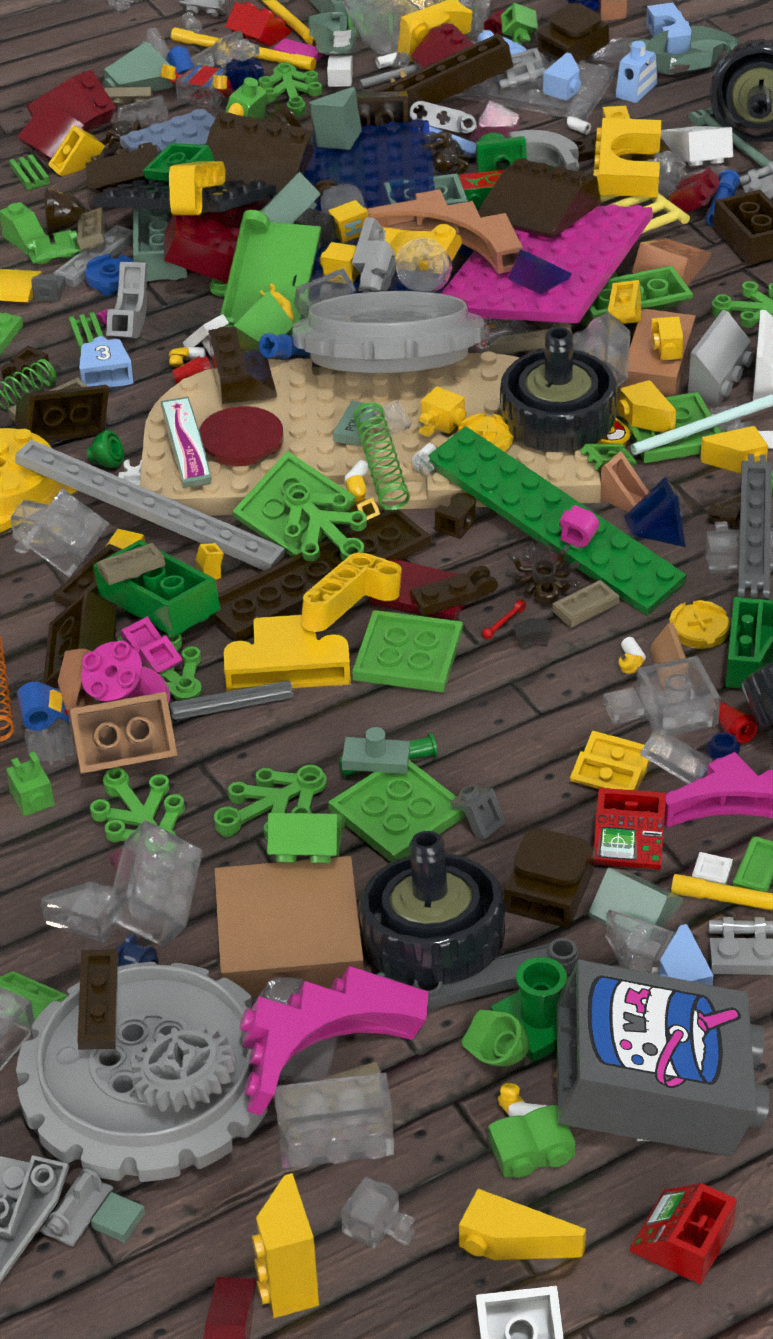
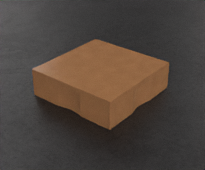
[214,856,364,998]

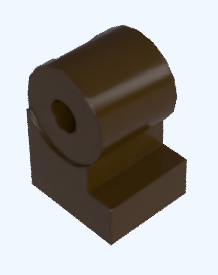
[435,493,476,539]

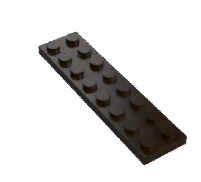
[209,509,431,641]

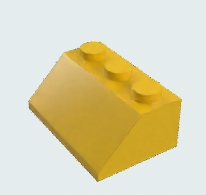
[251,1173,319,1319]

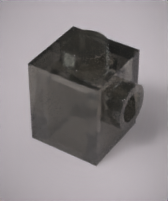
[294,208,337,251]

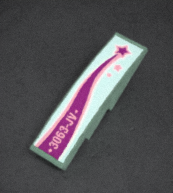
[161,397,211,488]

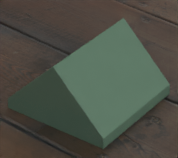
[309,87,362,150]
[589,868,683,946]

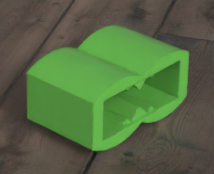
[488,1105,575,1178]

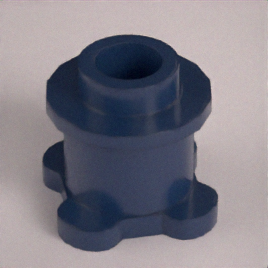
[116,934,159,967]

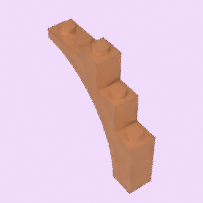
[368,189,523,274]

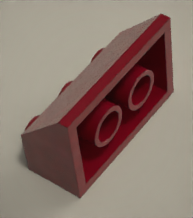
[412,23,474,69]

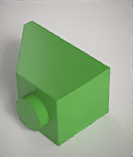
[0,202,45,256]

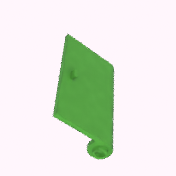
[220,210,321,338]

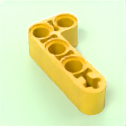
[169,161,226,216]
[301,553,402,632]

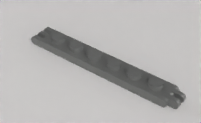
[738,454,772,600]

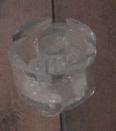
[396,238,452,293]

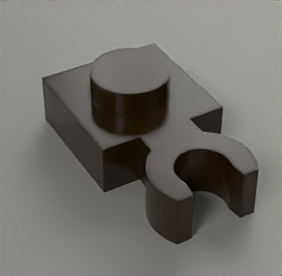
[1,346,49,383]

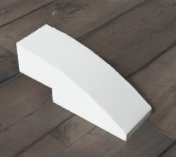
[327,55,353,87]

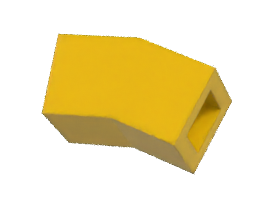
[349,497,380,523]
[195,543,224,580]

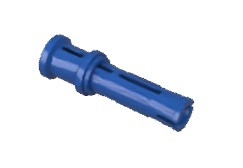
[706,169,740,227]
[259,333,310,358]

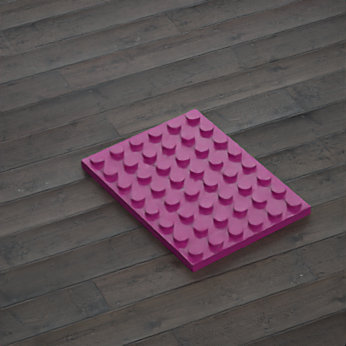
[441,204,653,323]

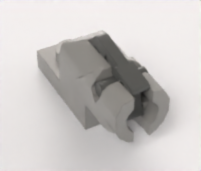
[352,218,399,293]

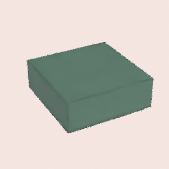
[91,1192,145,1243]

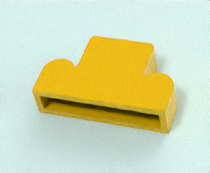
[224,615,351,692]

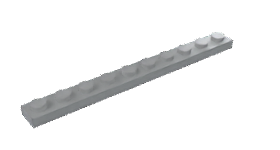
[15,440,285,571]

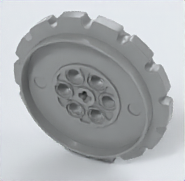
[292,291,485,373]
[16,962,276,1182]

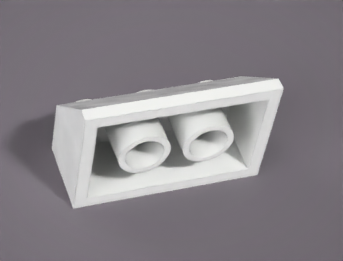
[753,310,773,401]

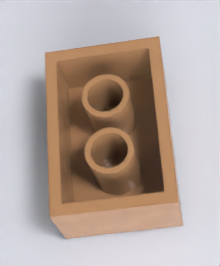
[67,692,178,774]

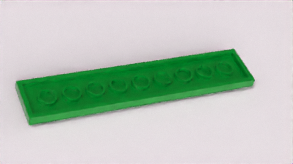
[426,426,687,616]

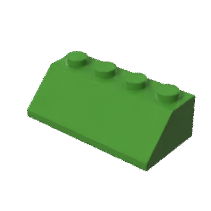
[580,266,693,326]

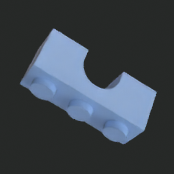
[646,2,691,54]

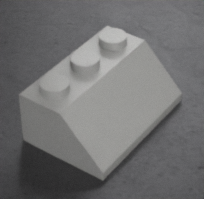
[688,310,753,406]

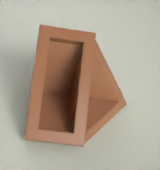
[600,451,653,514]

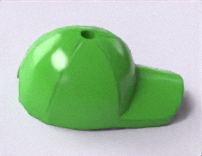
[462,1010,529,1067]

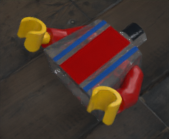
[160,64,233,109]

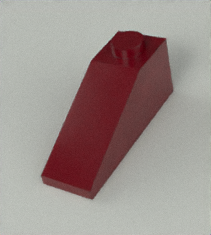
[203,1277,256,1339]

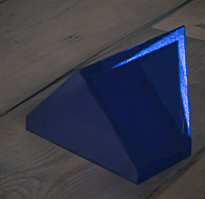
[508,249,572,294]
[624,477,686,547]

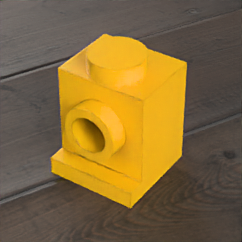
[651,317,683,361]

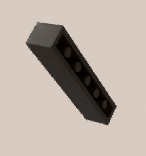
[373,33,514,116]

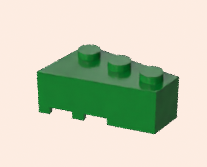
[725,597,773,689]

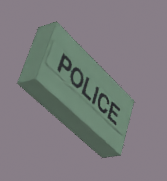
[333,400,379,446]

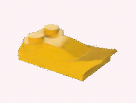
[397,0,473,62]
[383,224,462,274]

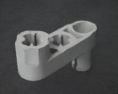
[408,101,476,133]

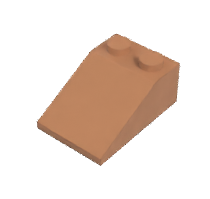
[632,238,712,286]

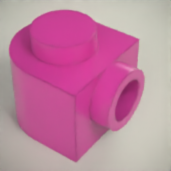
[559,505,599,547]

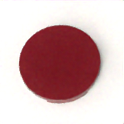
[199,406,284,466]

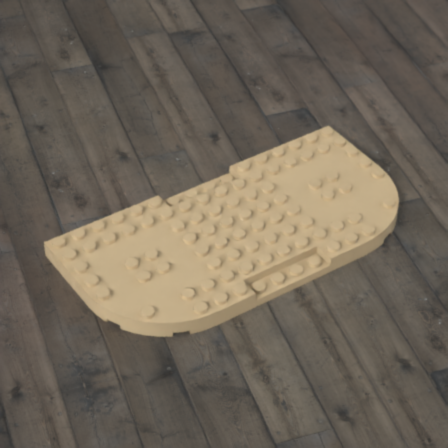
[140,351,601,516]

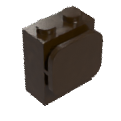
[537,3,610,64]
[504,828,595,929]

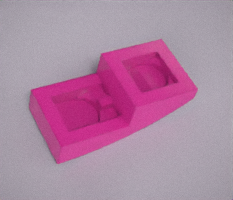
[120,617,183,674]

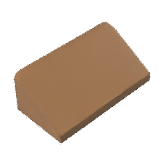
[649,623,688,689]

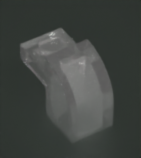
[213,31,260,74]

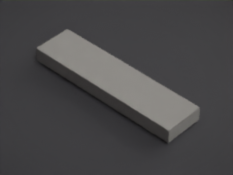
[53,225,133,287]

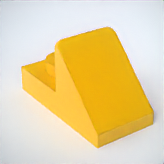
[608,280,642,324]

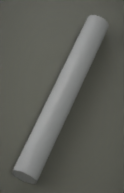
[359,64,421,89]

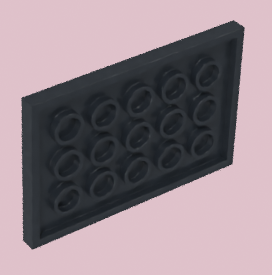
[93,179,276,212]

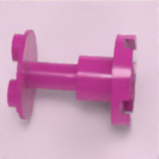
[81,640,170,704]

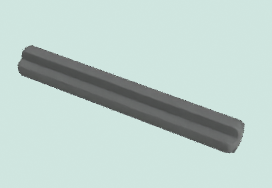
[169,680,293,720]

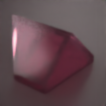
[469,98,522,142]

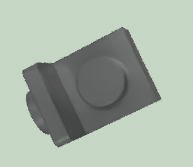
[31,274,66,302]
[450,785,506,840]

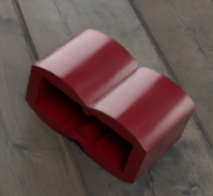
[669,168,719,214]

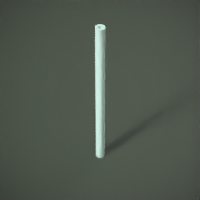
[631,394,773,455]

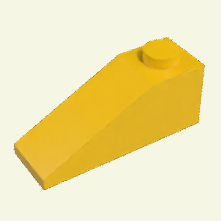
[459,1189,586,1260]

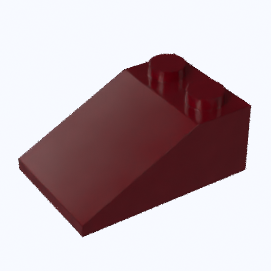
[26,69,116,132]

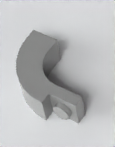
[509,130,579,172]
[106,262,148,338]

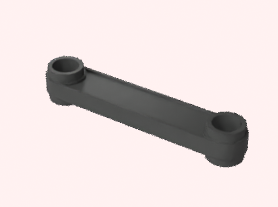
[412,938,579,1012]

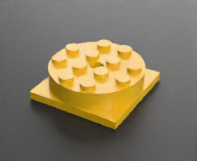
[0,428,78,533]

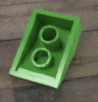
[267,813,345,863]

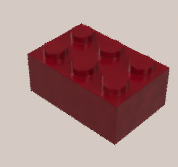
[164,215,240,283]

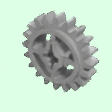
[130,1024,236,1112]

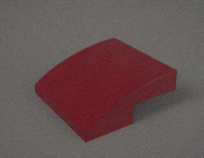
[17,101,86,160]

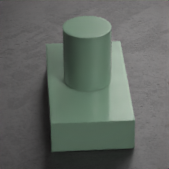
[342,727,410,774]

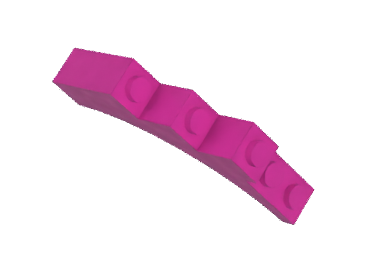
[664,752,773,828]
[240,966,428,1116]

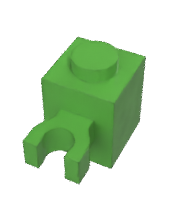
[501,3,538,45]
[6,751,54,816]

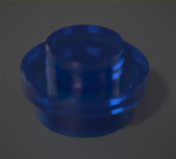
[707,732,740,760]

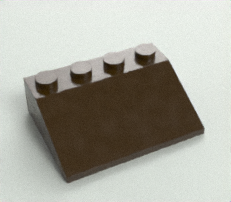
[206,111,313,196]
[478,158,601,239]

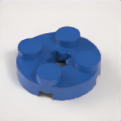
[85,254,134,296]

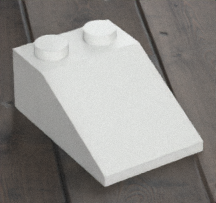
[661,126,733,166]
[476,1286,564,1339]

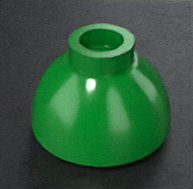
[87,430,124,468]

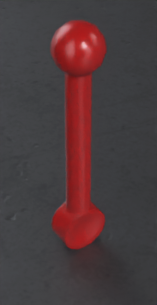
[482,600,526,640]

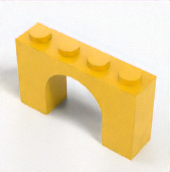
[594,118,661,197]

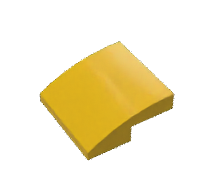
[0,269,41,302]
[570,730,654,790]

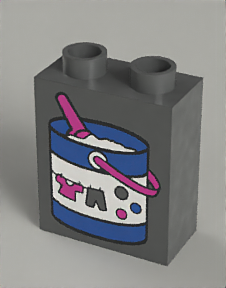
[557,959,770,1156]

